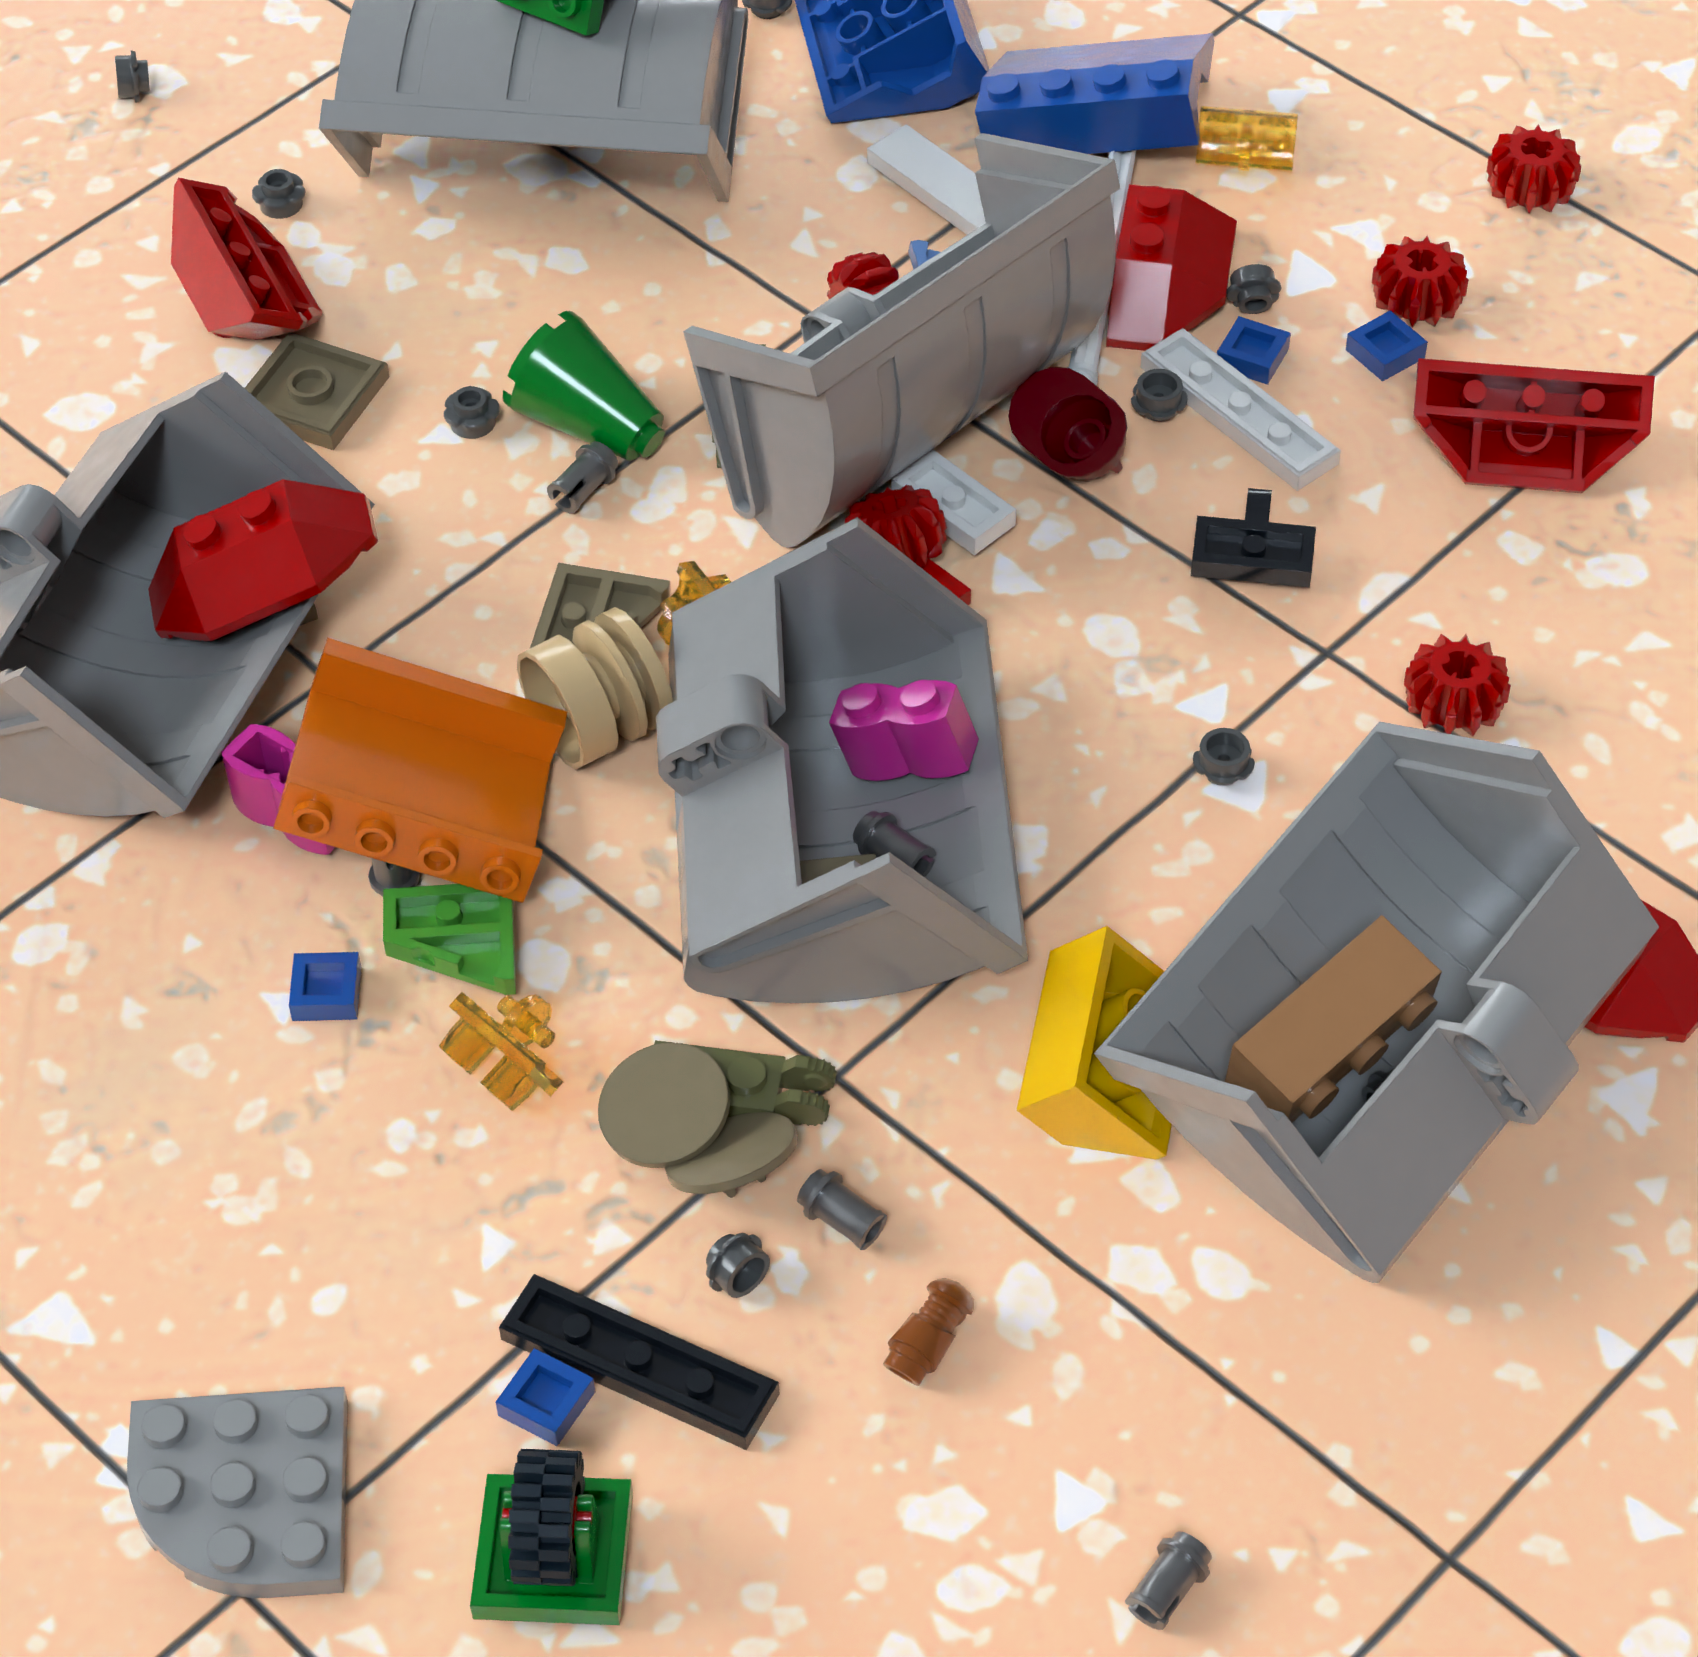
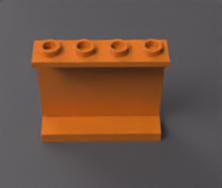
[273,637,567,903]

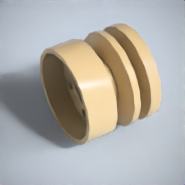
[517,607,673,770]

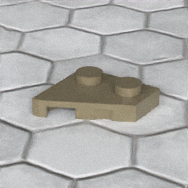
[530,563,671,648]

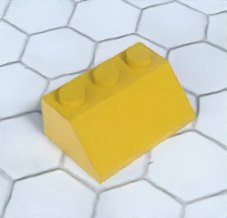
[1016,926,1172,1160]

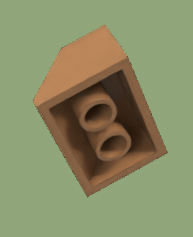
[1225,915,1442,1123]

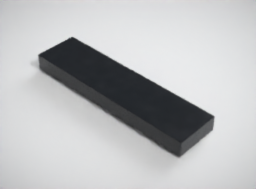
[499,1274,780,1450]

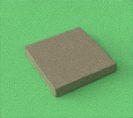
[245,332,389,451]

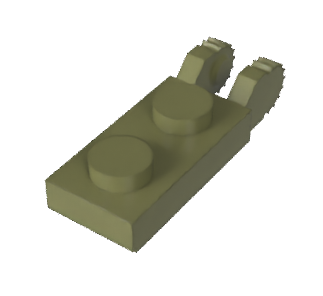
[654,1040,837,1126]

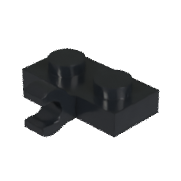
[1191,488,1316,588]

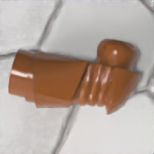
[883,1278,974,1386]

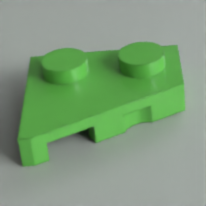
[383,884,516,995]

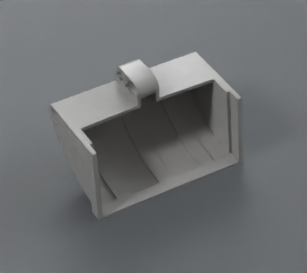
[319,0,748,202]
[683,133,1120,548]
[0,371,375,818]
[656,517,1028,1003]
[1094,721,1659,1283]

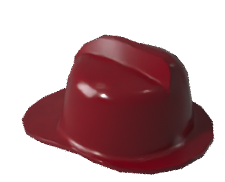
[1008,367,1128,480]

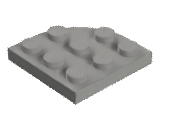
[127,1386,348,1598]

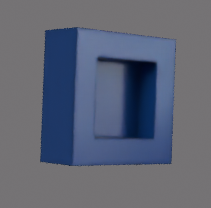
[1346,310,1428,382]
[1217,316,1291,385]
[289,952,362,1021]
[495,1348,595,1447]

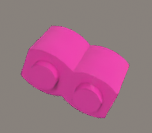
[829,680,979,781]
[221,724,336,855]

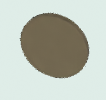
[598,1042,730,1168]
[665,1112,798,1198]

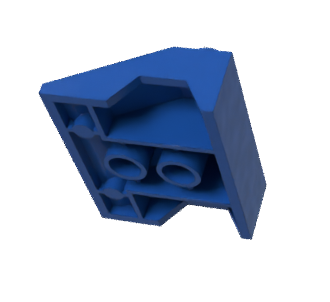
[795,0,989,123]
[975,33,1215,154]

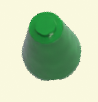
[502,311,665,461]

